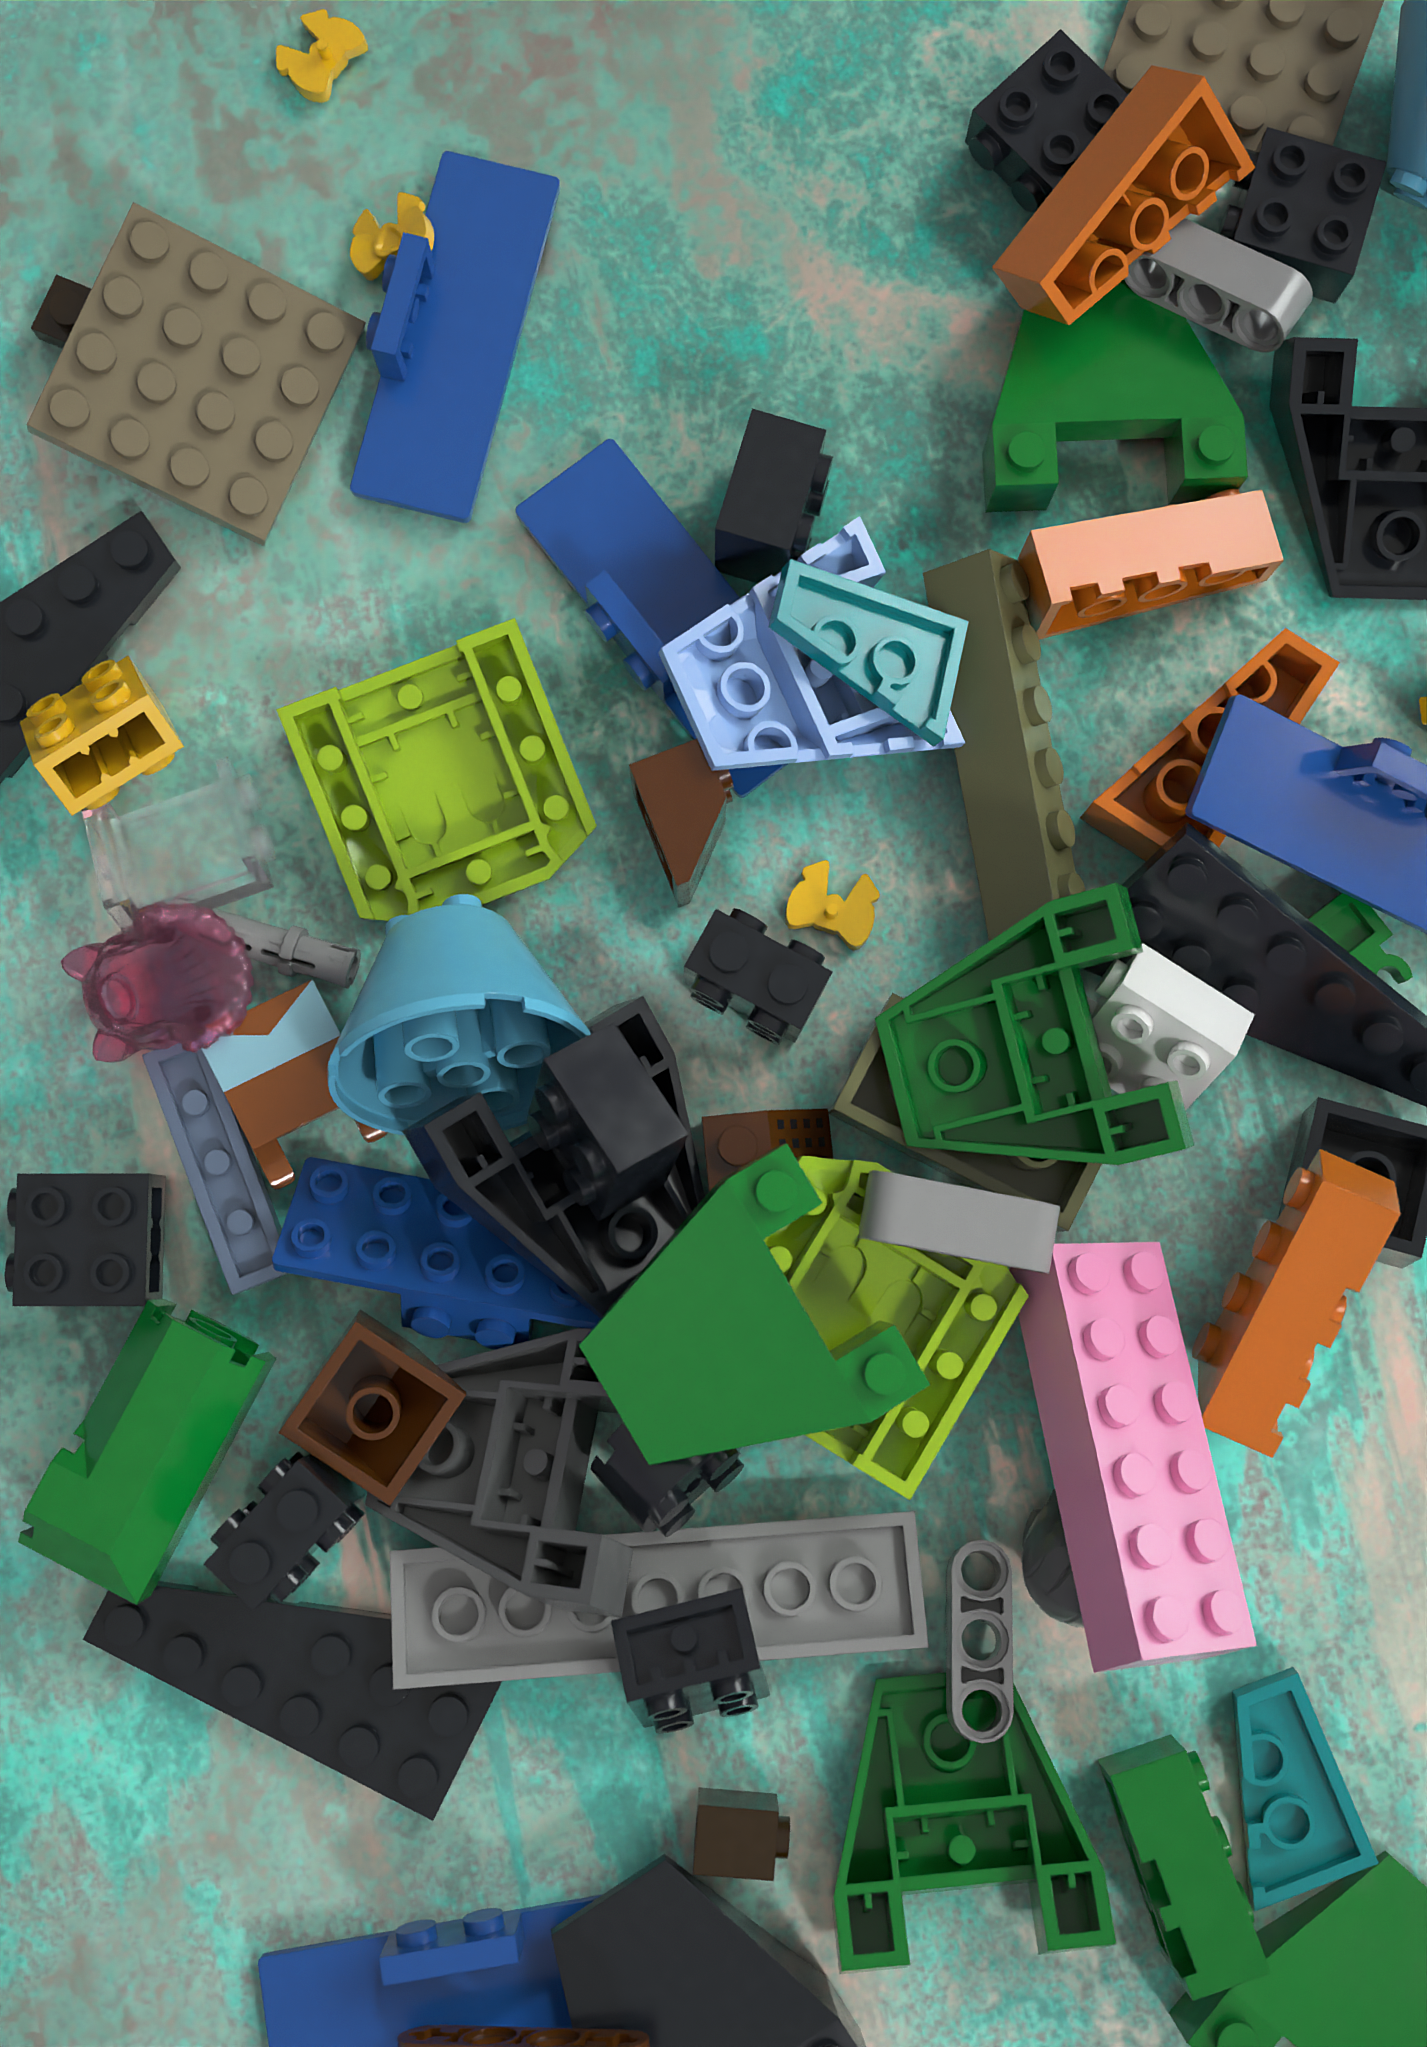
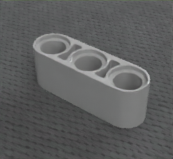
[1125,218,1313,352]
[858,1170,1060,1274]
[946,1540,1013,1743]

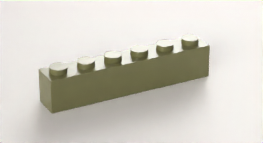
[923,549,1086,941]

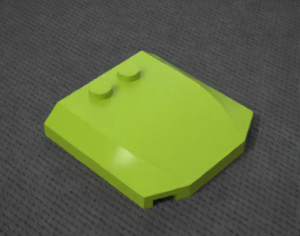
[276,618,597,921]
[764,1156,1028,1500]

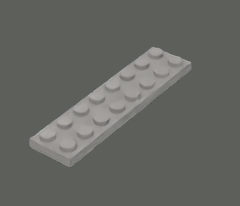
[390,1511,929,1690]

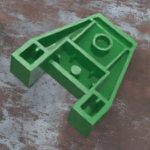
[982,279,1248,512]
[875,883,1194,1165]
[579,1143,930,1465]
[832,1672,1116,1975]
[1168,1851,1427,2047]

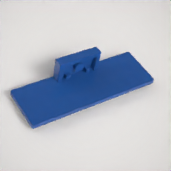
[350,151,560,523]
[515,439,788,798]
[1185,694,1427,934]
[272,1157,600,1350]
[258,1894,603,2047]

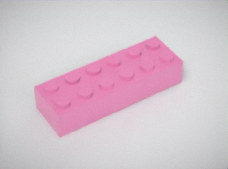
[1009,1242,1257,1673]

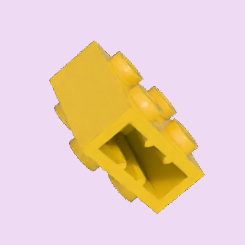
[20,656,184,816]

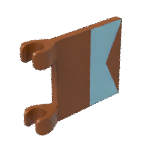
[195,980,388,1190]

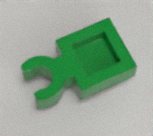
[1307,892,1413,984]

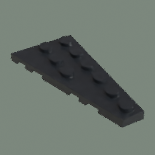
[0,510,181,784]
[1082,822,1427,1107]
[82,1581,502,1821]

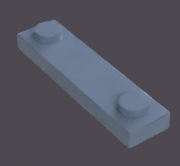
[142,1031,290,1295]

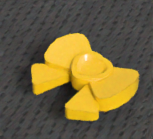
[276,9,368,103]
[350,192,434,281]
[785,860,880,951]

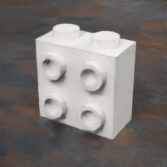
[1086,943,1254,1111]

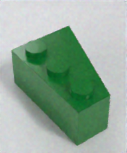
[1097,1735,1272,2001]

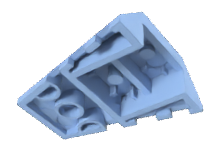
[658,516,965,771]

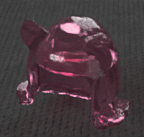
[61,902,254,1063]

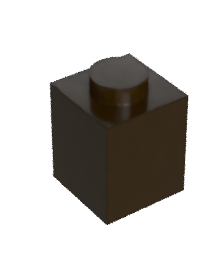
[693,1787,790,1881]

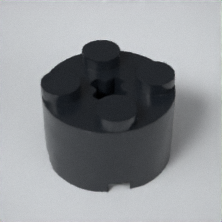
[591,1422,744,1537]

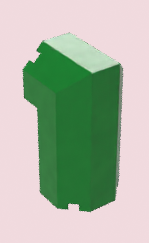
[18,1299,277,1605]

